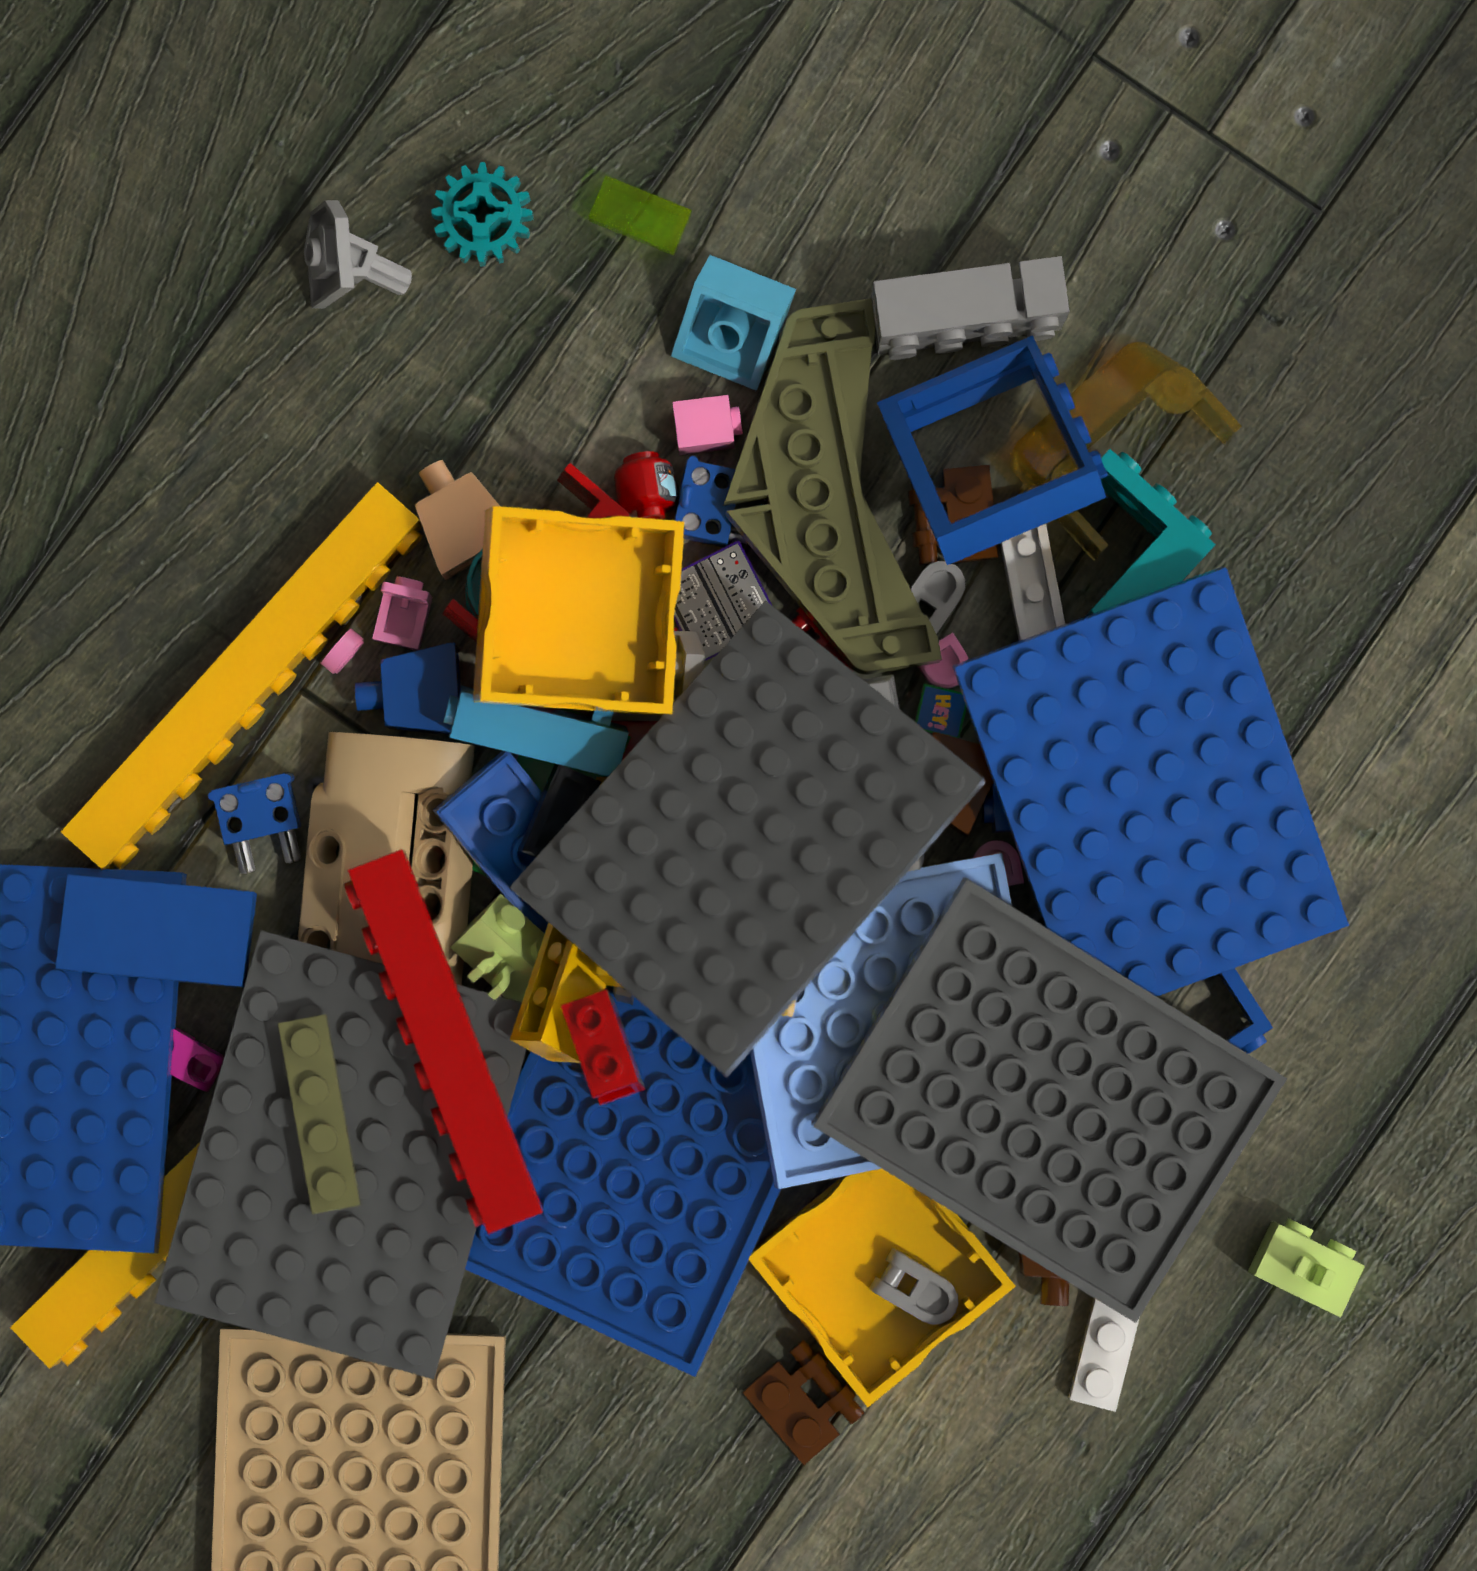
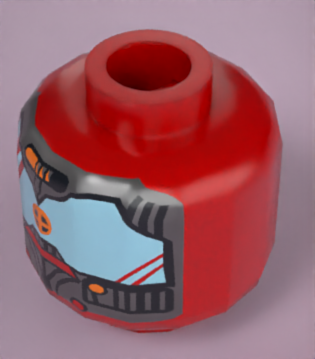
[614,451,679,520]

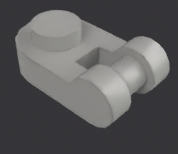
[911,561,965,634]
[869,1248,958,1324]

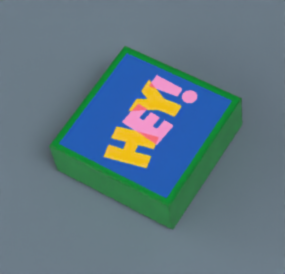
[915,683,967,738]

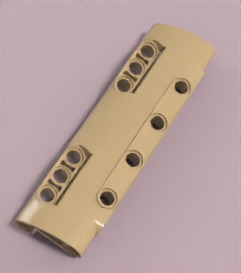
[298,732,475,986]

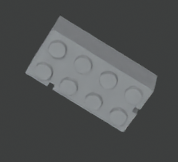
[871,256,1070,360]

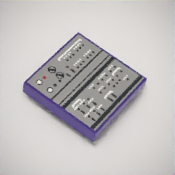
[674,540,772,661]

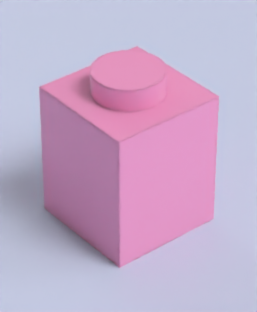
[673,395,742,455]

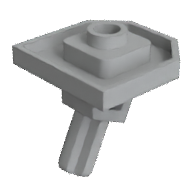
[304,200,412,309]

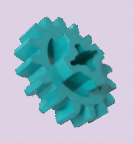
[431,162,534,267]

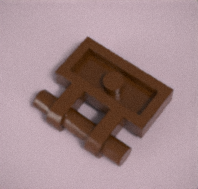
[908,465,999,566]
[742,1340,865,1465]

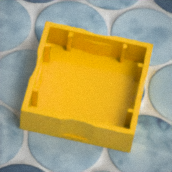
[473,506,684,715]
[749,1169,1016,1407]

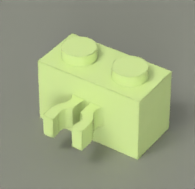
[450,893,544,1002]
[1248,1218,1365,1318]

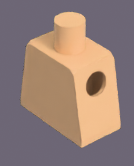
[415,460,500,580]

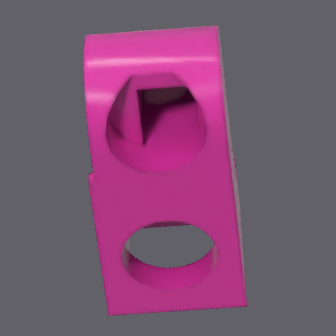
[171,1027,225,1092]

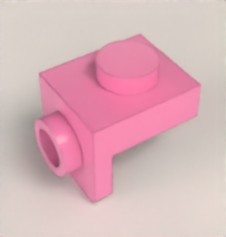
[372,576,432,651]

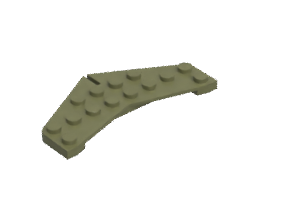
[723,298,942,675]

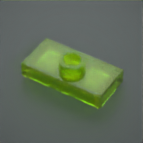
[588,175,692,256]

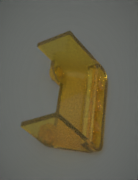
[1010,342,1242,561]

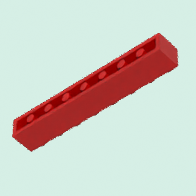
[344,849,543,1234]

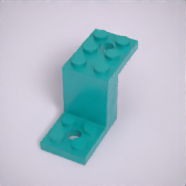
[1085,449,1216,617]

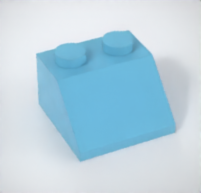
[671,255,796,391]

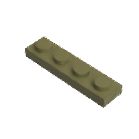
[278,1014,361,1215]

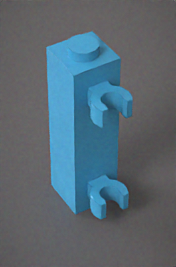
[443,686,629,776]

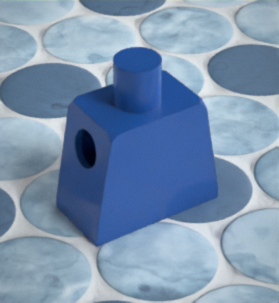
[355,643,461,735]

